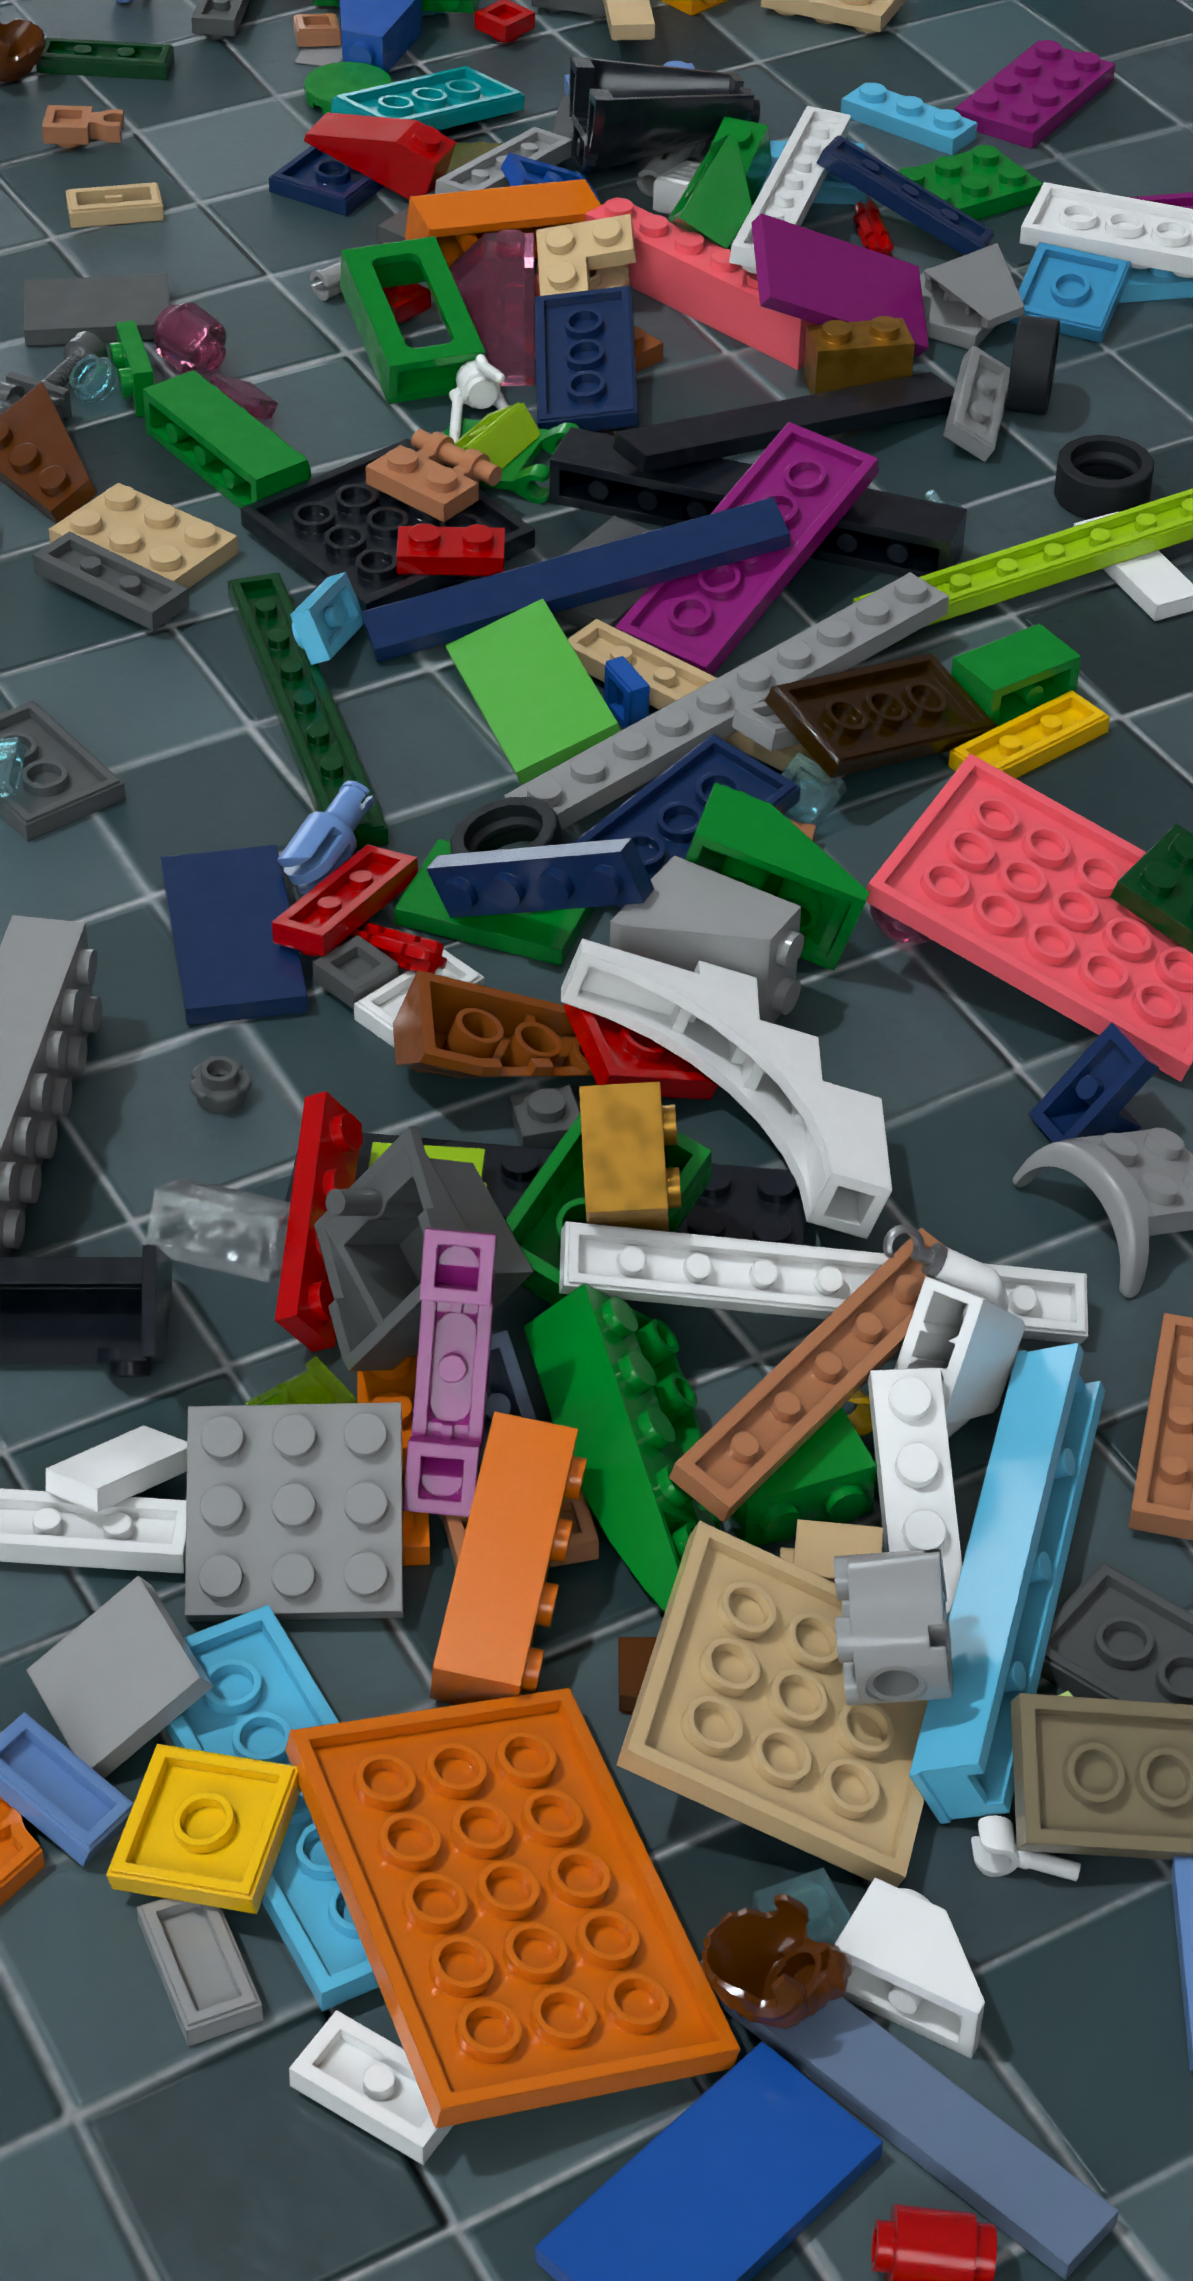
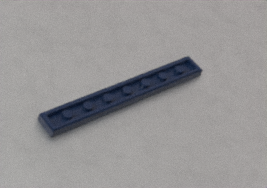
[361,497,791,662]

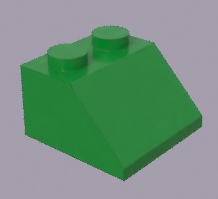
[667,134,752,249]

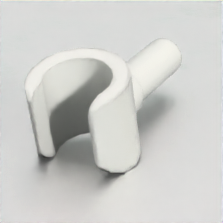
[971,1815,1081,1882]

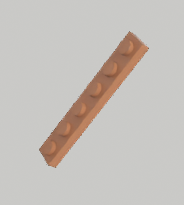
[669,1228,945,1523]

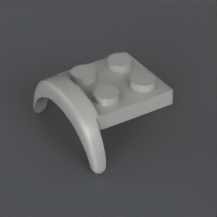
[1012,1127,1193,1298]

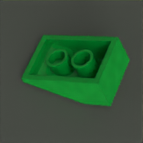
[685,782,869,971]

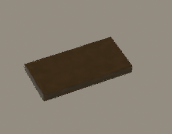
[765,653,997,778]

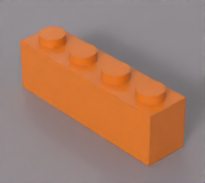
[405,179,601,267]
[430,1411,587,1705]

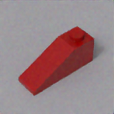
[304,112,457,200]

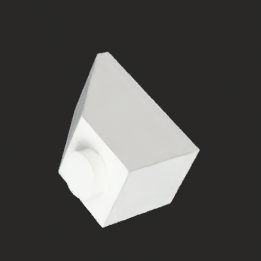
[835,1878,985,2059]

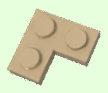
[536,214,637,296]

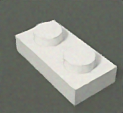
[289,2010,454,2165]

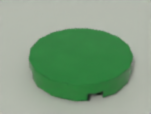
[304,61,392,114]

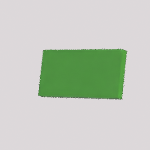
[445,598,621,786]

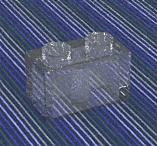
[146,1177,290,1283]

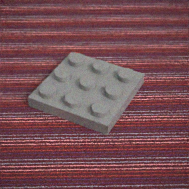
[185,1402,403,1622]

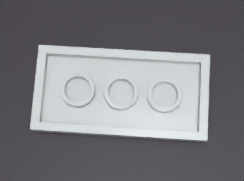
[1019,182,1193,278]

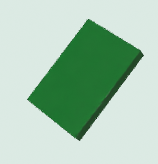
[395,839,595,966]

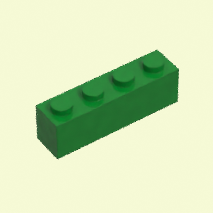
[143,370,311,510]

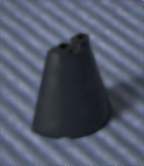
[569,57,760,174]

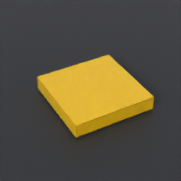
[106,1744,301,1914]

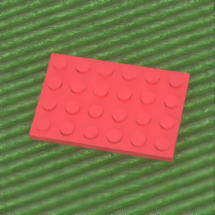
[866,753,1193,1082]

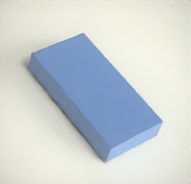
[0,1712,134,1867]

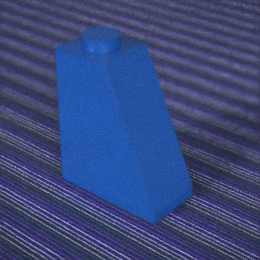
[339,0,422,73]

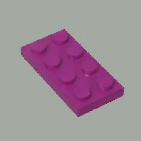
[955,40,1115,149]

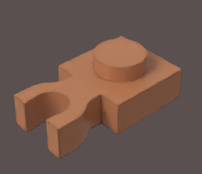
[42,105,125,148]

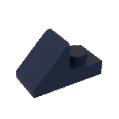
[1028,1022,1160,1143]

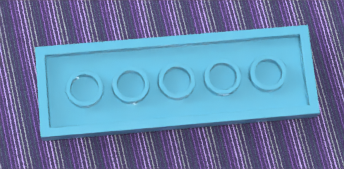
[165,1604,379,2012]

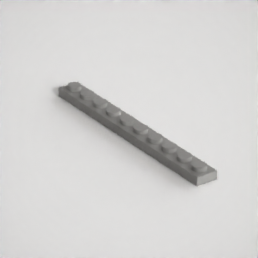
[504,573,949,830]

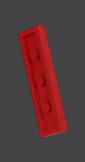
[275,1091,363,1352]

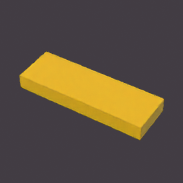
[948,690,1110,779]

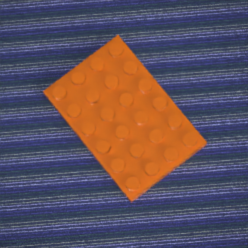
[285,1688,740,2129]

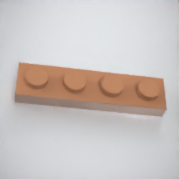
[1128,1313,1193,1540]

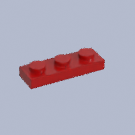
[272,844,418,957]

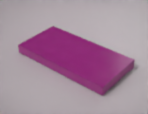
[751,213,929,357]

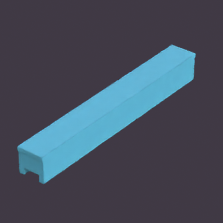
[909,1342,1106,1824]

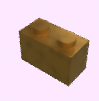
[803,316,915,395]
[579,1082,681,1232]

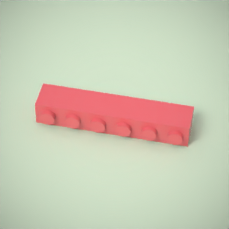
[585,197,818,370]

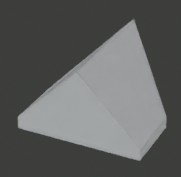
[924,243,1025,329]

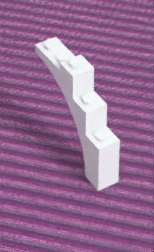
[561,939,892,1239]

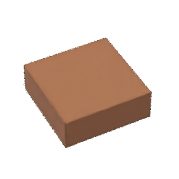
[293,13,341,47]

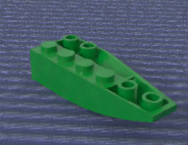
[523,1283,720,1612]

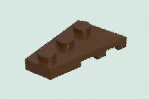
[0,382,97,524]

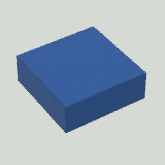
[604,656,650,729]

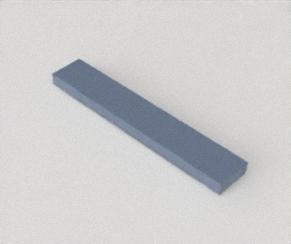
[699,1959,1119,2280]

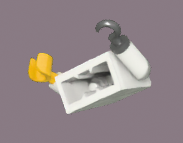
[847,1224,1025,1438]

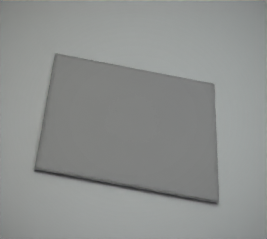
[294,46,342,66]

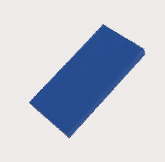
[535,2041,883,2281]

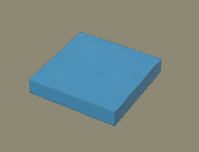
[1010,242,1131,343]

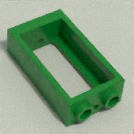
[340,236,485,404]

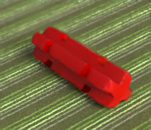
[853,200,894,257]
[352,923,447,974]

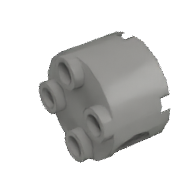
[834,1549,953,1705]

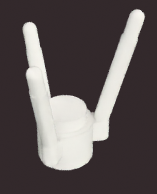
[449,354,509,442]

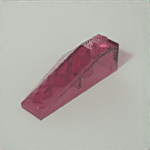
[448,229,534,386]

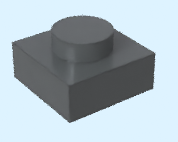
[313,935,399,1009]
[509,1085,580,1149]

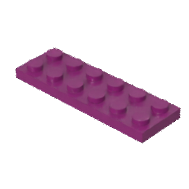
[615,422,879,676]

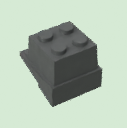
[314,1126,534,1372]

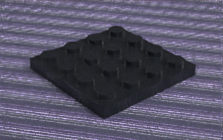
[241,438,535,611]

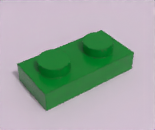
[109,320,154,417]

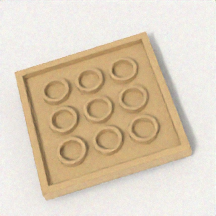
[616,1521,928,1887]

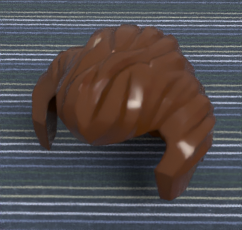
[0,13,46,82]
[701,1894,852,2029]

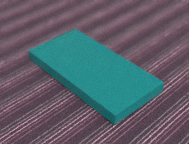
[331,66,525,131]

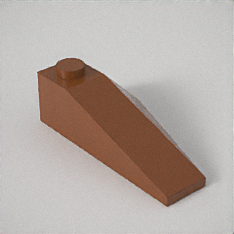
[393,970,593,1079]

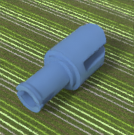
[276,781,375,897]

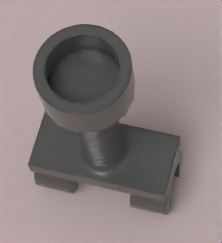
[0,331,108,422]

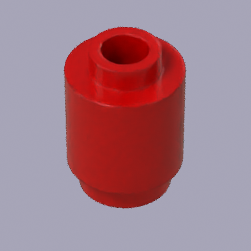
[871,2204,997,2281]

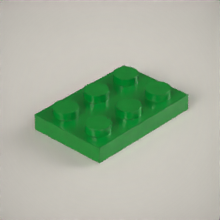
[898,145,1043,233]

